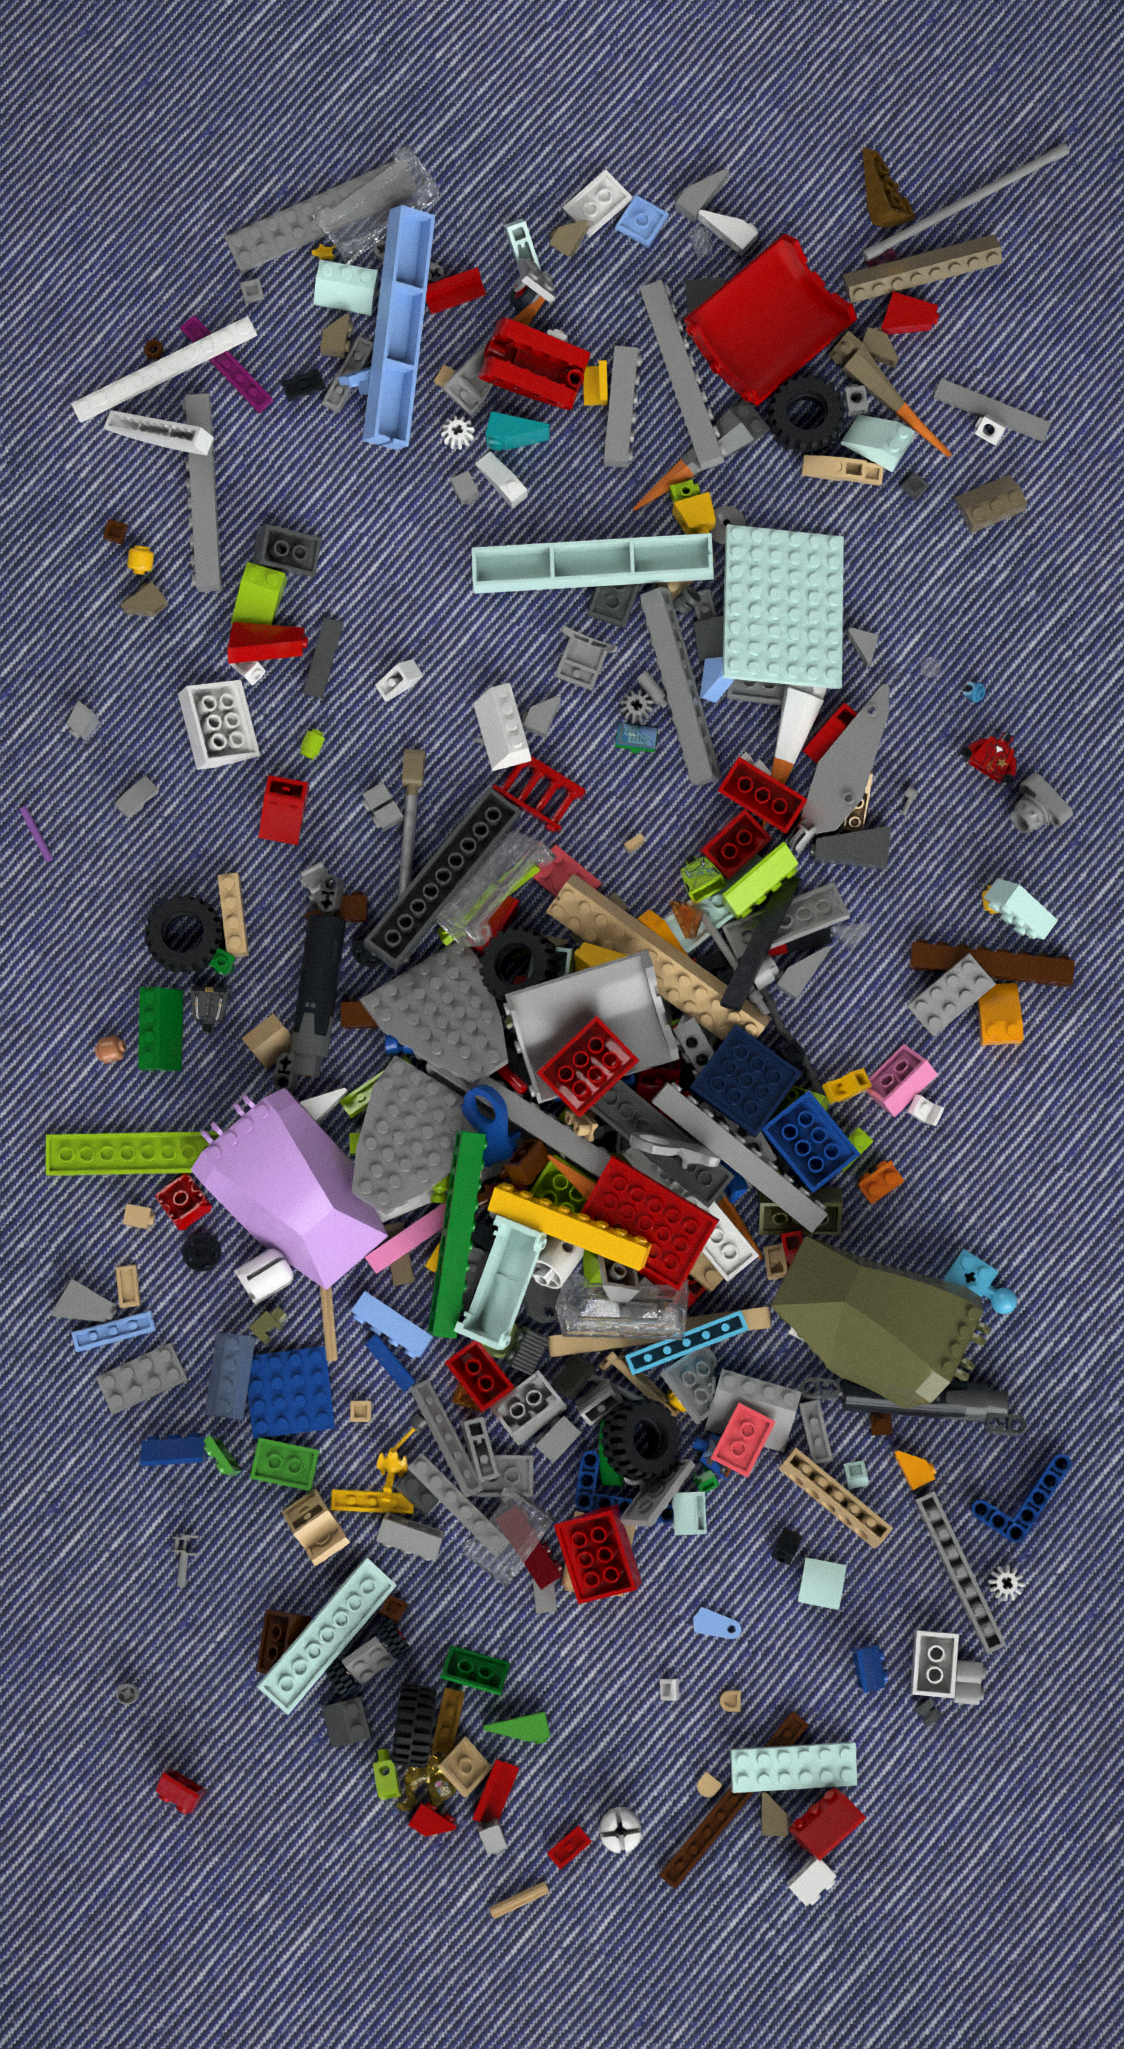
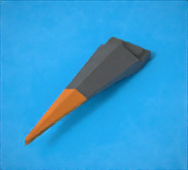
[633,400,770,511]

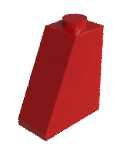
[881,292,940,335]

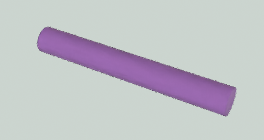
[19,806,53,862]

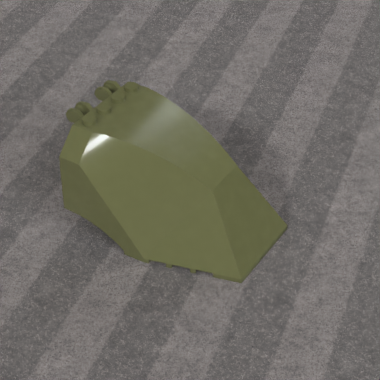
[770,1236,992,1409]

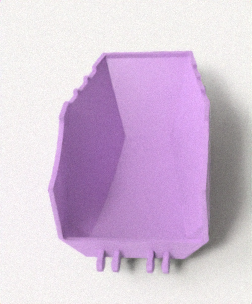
[191,1088,388,1290]

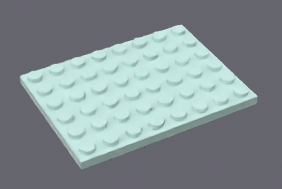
[722,524,844,689]

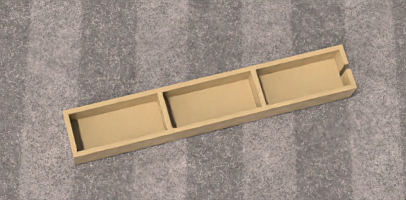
[546,874,771,1041]

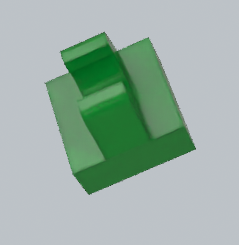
[693,1466,719,1493]

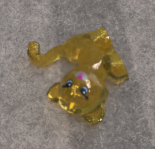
[396,1756,457,1811]

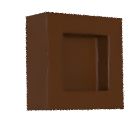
[103,519,129,545]
[870,1414,892,1436]
[380,1594,408,1624]

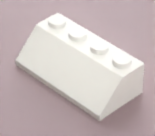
[473,683,531,771]

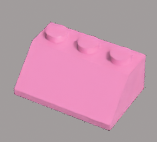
[865,1044,938,1117]

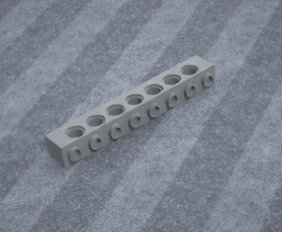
[672,1017,777,1163]
[914,1491,1007,1654]

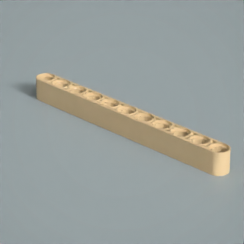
[547,1307,772,1357]

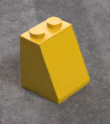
[573,942,628,972]

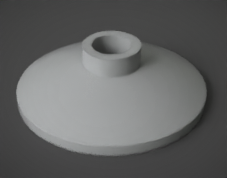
[709,506,746,545]

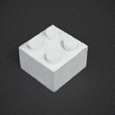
[787,1856,837,1906]

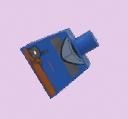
[692,1434,732,1480]

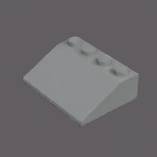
[704,1369,802,1453]

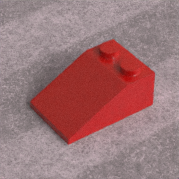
[155,1768,206,1814]

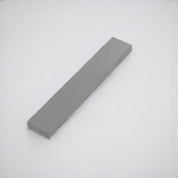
[933,378,1051,442]
[409,1379,485,1498]

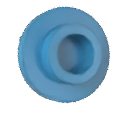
[963,682,985,703]

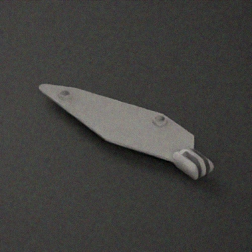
[784,684,890,853]

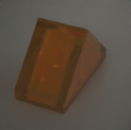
[669,901,705,939]
[452,1382,484,1413]

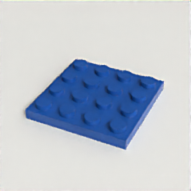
[248,1346,336,1439]

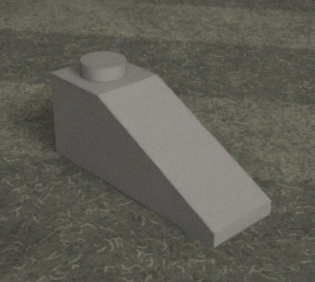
[675,168,730,223]
[775,946,831,1001]
[461,1417,499,1482]

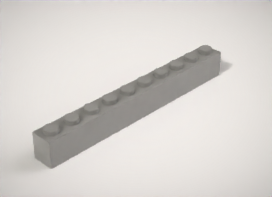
[640,279,726,471]
[182,393,222,592]
[640,587,722,786]
[651,1082,828,1233]

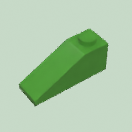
[483,1711,550,1744]

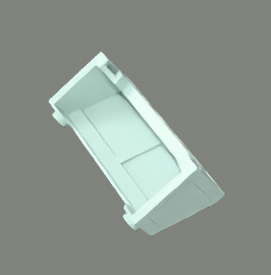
[454,1215,547,1350]

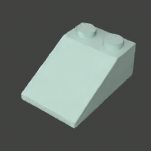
[841,415,915,472]

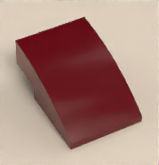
[636,1050,682,1100]

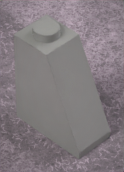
[51,1279,117,1322]

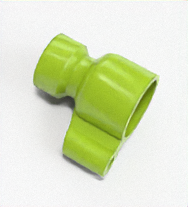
[430,1174,450,1203]

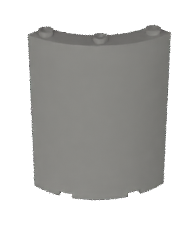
[503,950,679,1104]

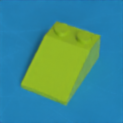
[231,562,287,625]

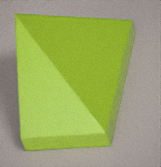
[583,1250,603,1288]

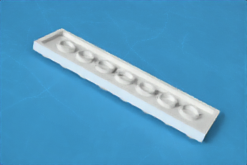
[623,1146,759,1282]

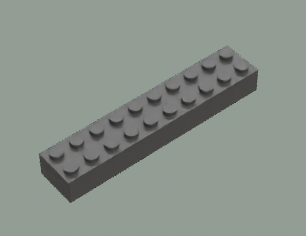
[364,787,522,971]

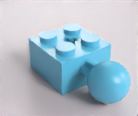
[943,1249,1017,1314]

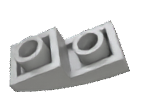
[115,776,159,818]

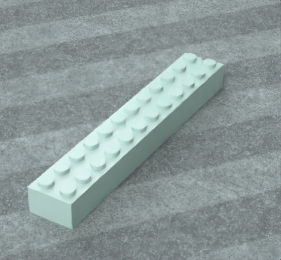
[472,533,714,594]

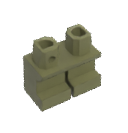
[249,1306,288,1346]

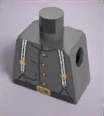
[190,986,231,1034]

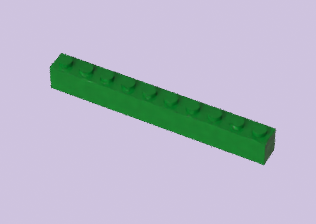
[427,1129,487,1339]

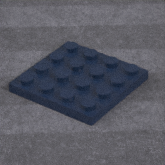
[689,1024,802,1138]

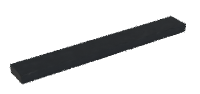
[720,876,802,1012]

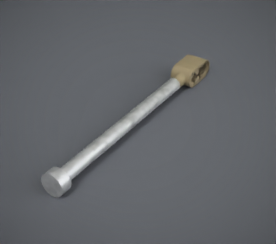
[398,749,426,964]

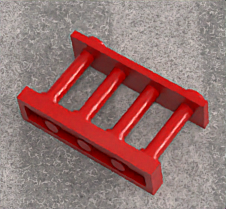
[492,755,586,834]

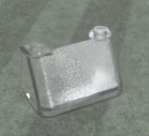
[462,1485,554,1586]

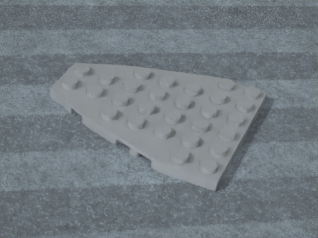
[360,937,508,1085]
[351,1055,495,1215]

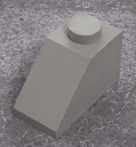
[521,696,561,738]
[66,701,100,741]

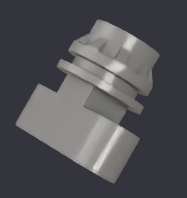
[1010,773,1073,833]

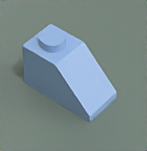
[700,657,734,703]

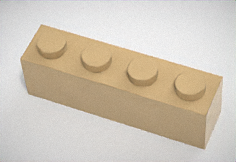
[218,873,249,957]

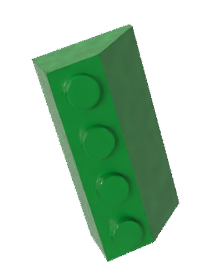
[138,987,183,1071]

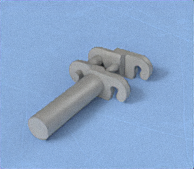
[171,1534,199,1587]

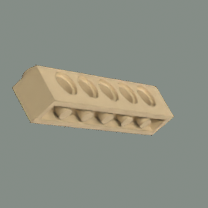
[778,1448,893,1549]

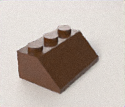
[256,1609,311,1674]

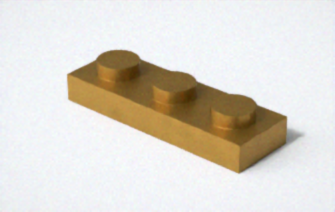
[432,1687,465,1754]

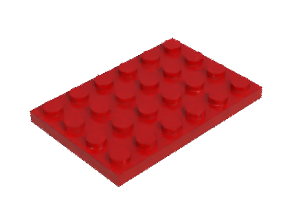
[581,1155,720,1291]

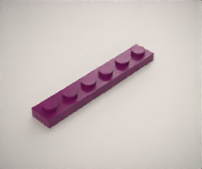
[180,315,273,414]

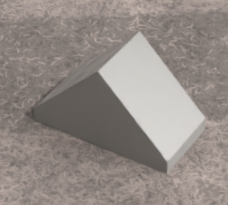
[847,627,879,668]

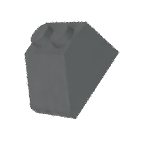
[321,1696,373,1748]

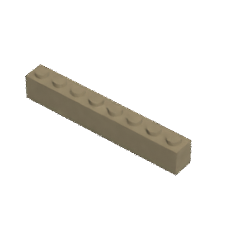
[842,234,1002,303]

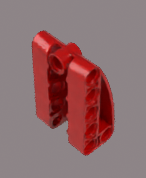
[478,318,591,410]

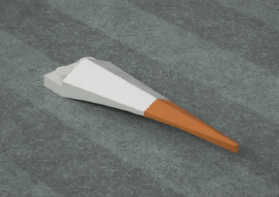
[761,684,827,828]

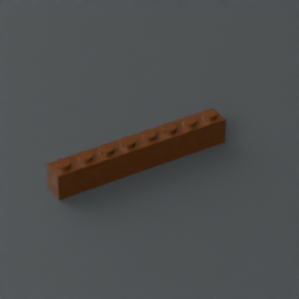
[909,940,1075,987]

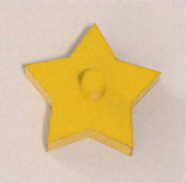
[312,244,334,260]

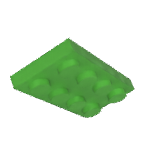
[203,1435,242,1476]

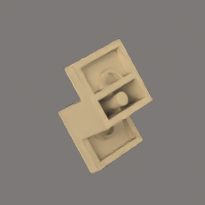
[281,1488,350,1566]

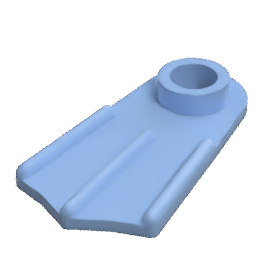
[693,1607,741,1639]

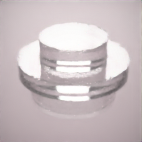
[921,658,941,678]

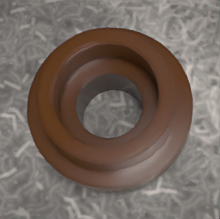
[144,340,164,359]

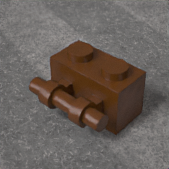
[499,1139,550,1185]

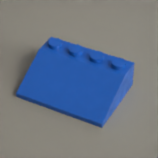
[761,1090,861,1195]

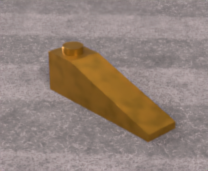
[863,147,916,228]

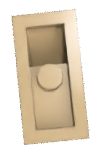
[763,1243,788,1280]

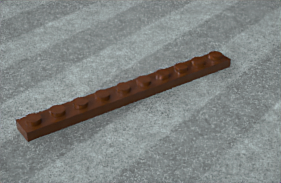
[659,1711,809,1889]

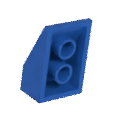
[852,1644,888,1693]

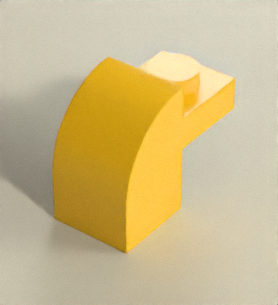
[822,1068,872,1104]

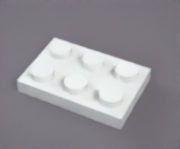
[563,170,632,238]

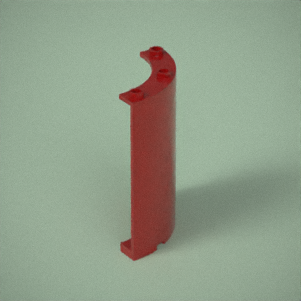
[684,233,857,406]

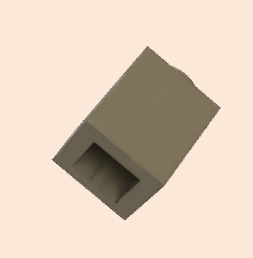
[320,314,354,358]
[120,582,169,617]

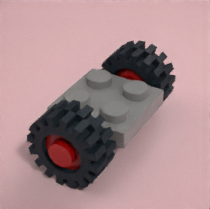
[325,1620,411,1699]

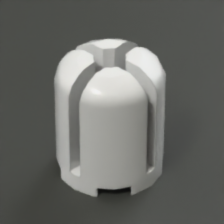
[234,1249,293,1306]
[600,1807,641,1853]

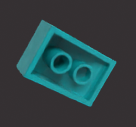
[486,411,550,451]

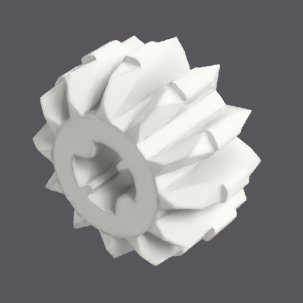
[441,415,475,450]
[988,1565,1024,1601]

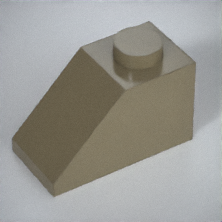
[549,220,592,257]
[862,327,899,368]
[761,1791,791,1836]

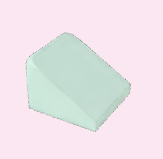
[844,1460,868,1489]

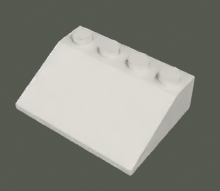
[178,680,260,770]

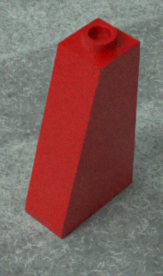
[227,622,308,663]

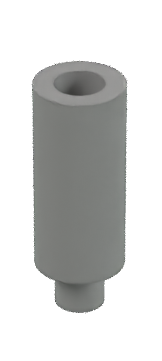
[636,671,669,709]

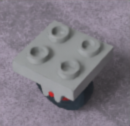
[510,256,556,310]

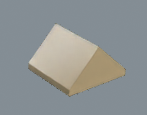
[242,1013,292,1070]

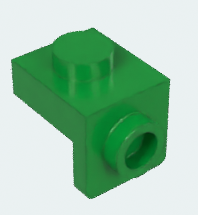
[209,948,236,975]

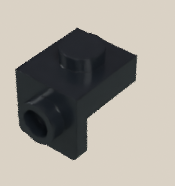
[771,1527,803,1565]

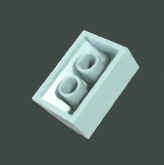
[314,259,379,316]

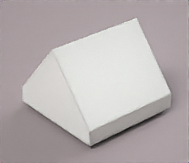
[660,1678,679,1701]

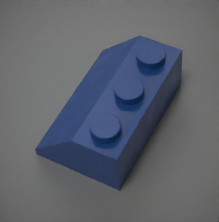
[140,1433,207,1466]

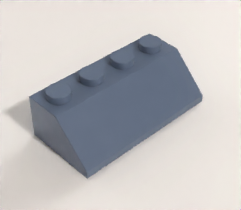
[204,1333,255,1420]

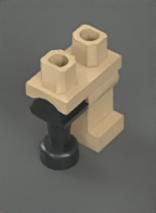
[564,1109,619,1141]

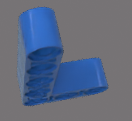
[575,1450,674,1523]
[970,1454,1071,1542]

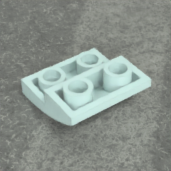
[798,1558,847,1610]

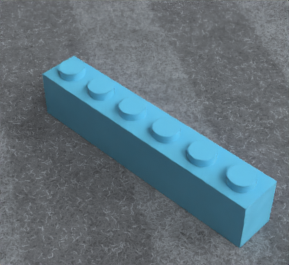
[624,1310,749,1376]

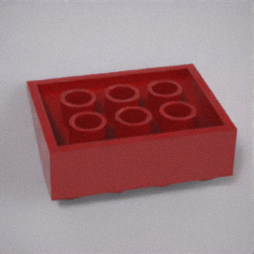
[536,1016,640,1118]
[554,1504,642,1604]

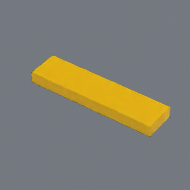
[331,1489,414,1514]

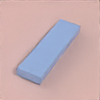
[71,1310,156,1352]

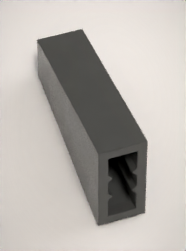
[810,826,891,870]

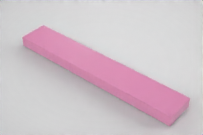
[364,1203,446,1274]

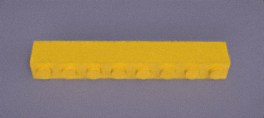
[487,1183,652,1271]

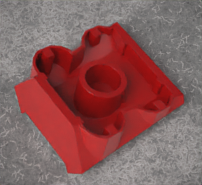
[155,1173,212,1230]

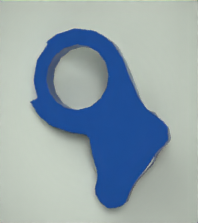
[461,1084,521,1168]

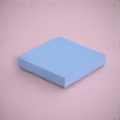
[615,194,669,248]

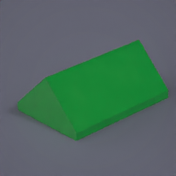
[440,1645,510,1696]

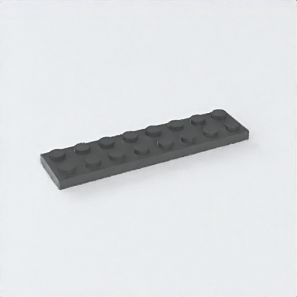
[590,1080,735,1208]

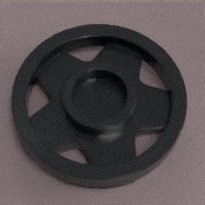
[352,929,384,967]
[182,1233,221,1272]

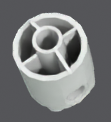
[532,1235,585,1289]

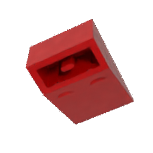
[803,703,857,765]
[258,775,310,846]

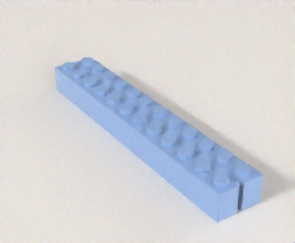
[362,205,435,450]

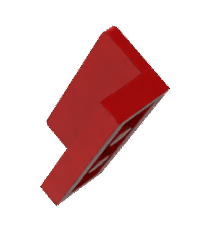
[426,267,486,314]
[472,1758,519,1823]

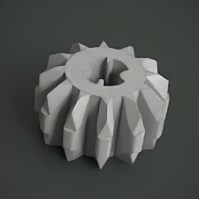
[620,690,653,724]

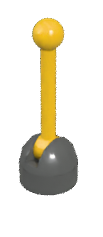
[389,1413,428,1451]

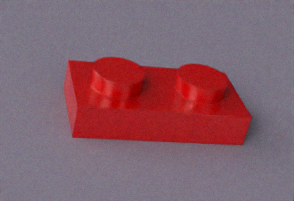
[547,1825,592,1870]

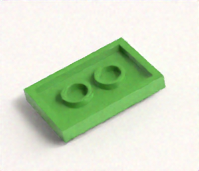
[250,1438,320,1491]

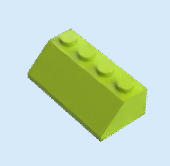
[721,841,799,919]

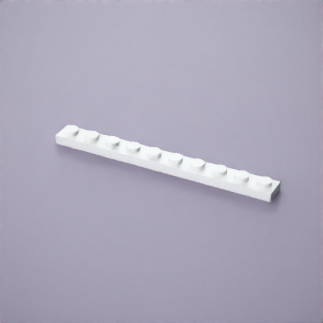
[71,316,257,423]

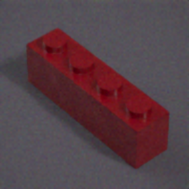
[495,1506,563,1590]

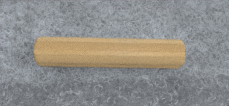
[489,1882,549,1919]

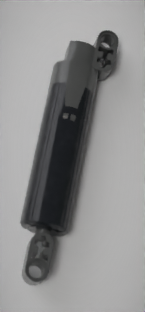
[274,874,347,1093]
[800,1377,1026,1436]

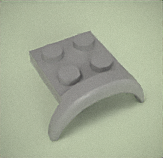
[555,626,618,691]

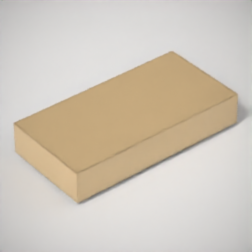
[115,1265,141,1308]

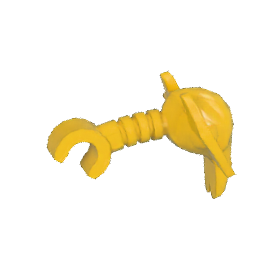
[376,1450,408,1502]

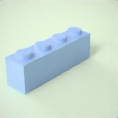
[351,1291,434,1359]

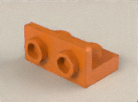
[857,1160,905,1205]

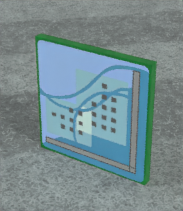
[615,723,658,754]

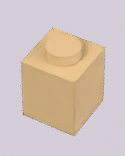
[123,1204,155,1230]

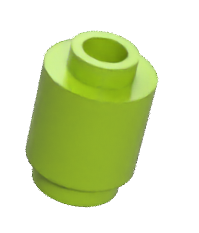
[299,729,325,760]

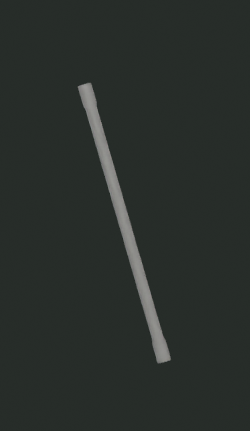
[862,143,1070,262]

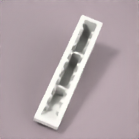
[104,410,214,456]

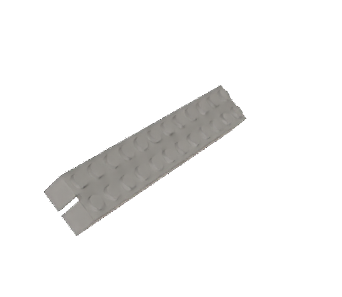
[426,1062,625,1182]

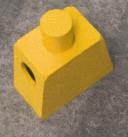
[672,492,716,535]

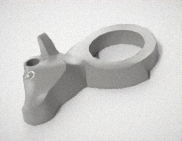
[629,1132,721,1169]

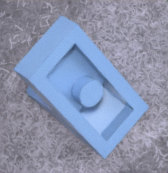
[338,366,371,395]

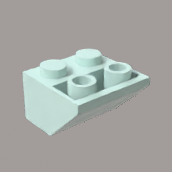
[672,1492,707,1535]

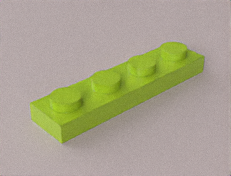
[339,1055,413,1119]

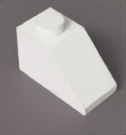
[375,659,423,702]

